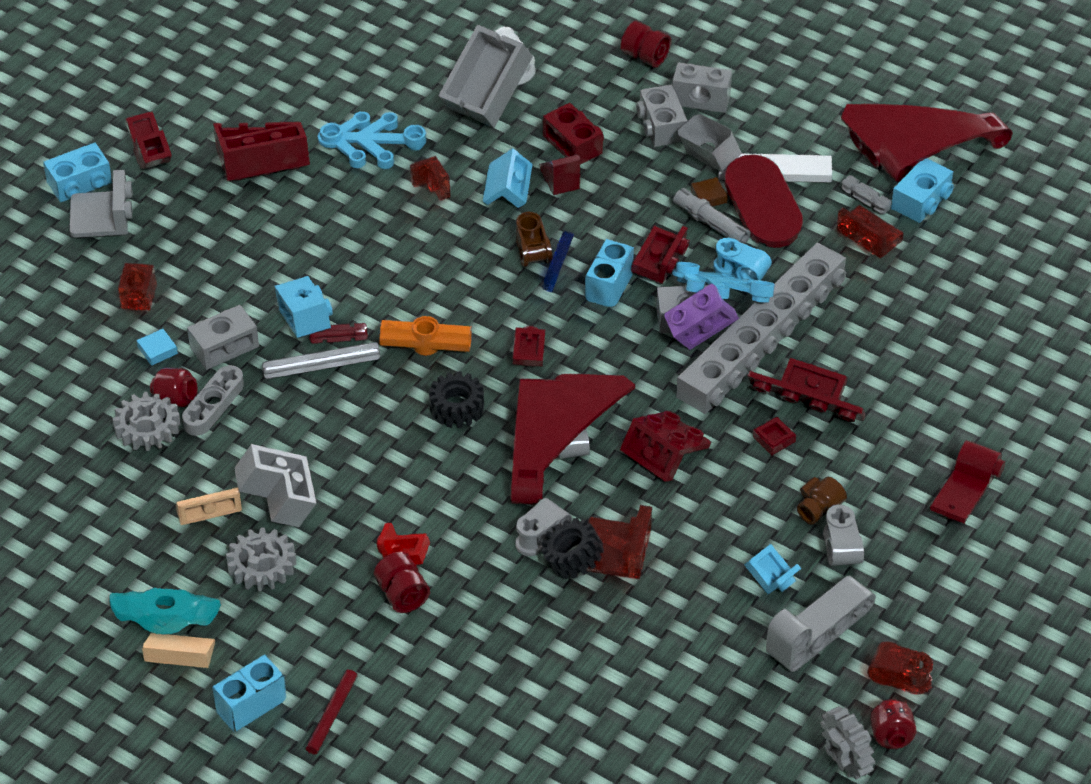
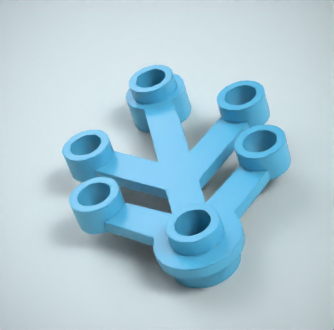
[318,112,426,169]
[672,262,775,302]

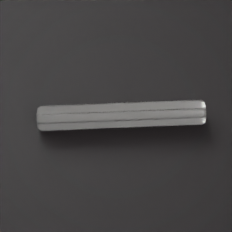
[262,342,380,379]

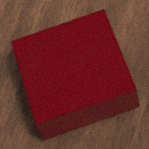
[753,417,796,455]

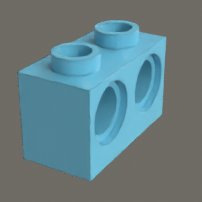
[43,142,112,203]

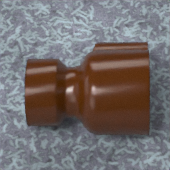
[797,477,847,525]

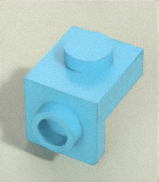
[744,544,801,595]

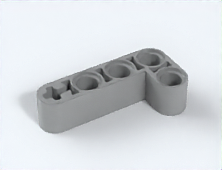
[766,576,876,672]

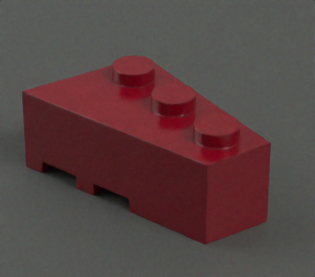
[213,122,310,181]

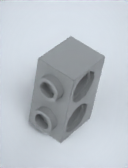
[636,84,687,147]

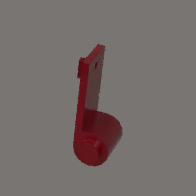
[930,440,1006,524]

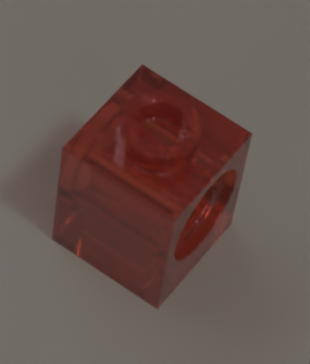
[118,263,157,310]

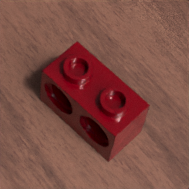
[543,102,604,165]

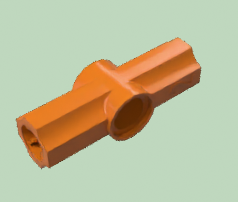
[380,316,472,356]

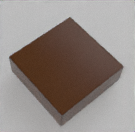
[690,177,727,206]

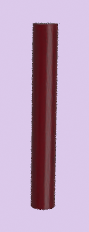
[305,669,358,755]

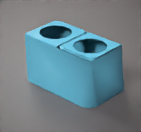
[585,239,634,307]
[212,654,286,732]

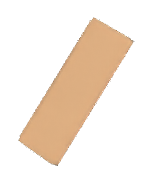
[176,488,242,525]
[142,633,215,668]

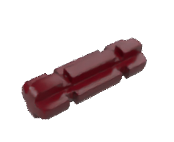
[309,323,368,344]

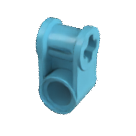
[713,238,772,280]

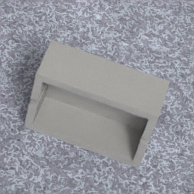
[438,25,533,128]

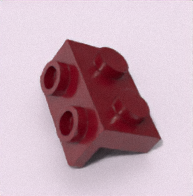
[631,226,690,284]

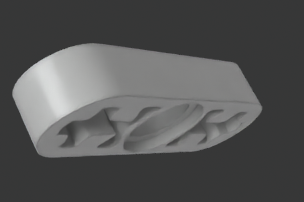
[182,365,244,436]

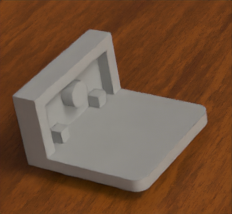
[70,170,133,238]

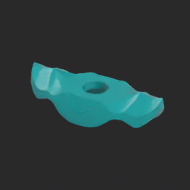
[109,588,221,634]

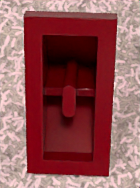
[539,154,580,195]

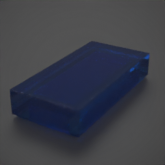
[542,231,574,293]

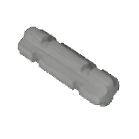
[841,175,892,214]

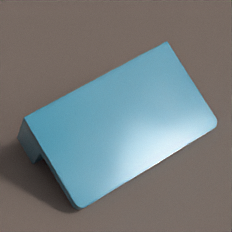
[483,148,533,208]

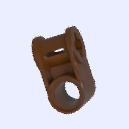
[516,212,553,267]

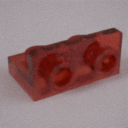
[837,205,904,259]

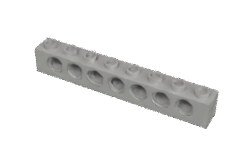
[676,242,846,414]

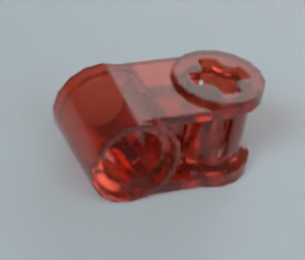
[867,641,933,695]

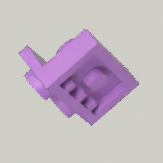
[664,284,739,350]

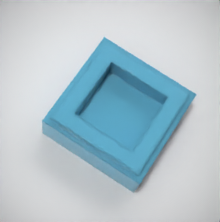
[137,329,178,366]

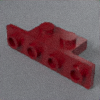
[747,358,865,422]

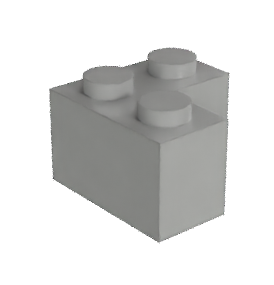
[234,444,317,527]

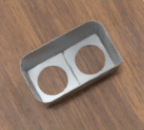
[678,114,742,172]

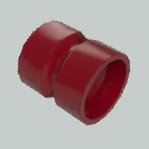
[620,21,671,67]
[373,552,430,613]

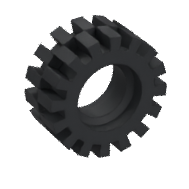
[429,371,484,428]
[541,518,604,579]

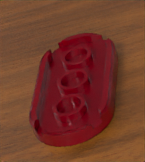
[725,155,803,248]

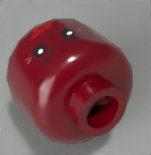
[870,699,917,749]

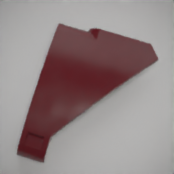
[841,104,1013,184]
[511,374,635,505]

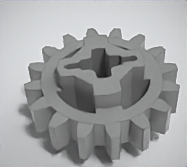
[113,392,181,451]
[226,528,297,591]
[821,706,875,780]

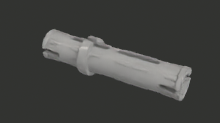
[673,188,751,244]

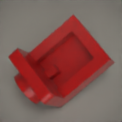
[377,523,430,565]

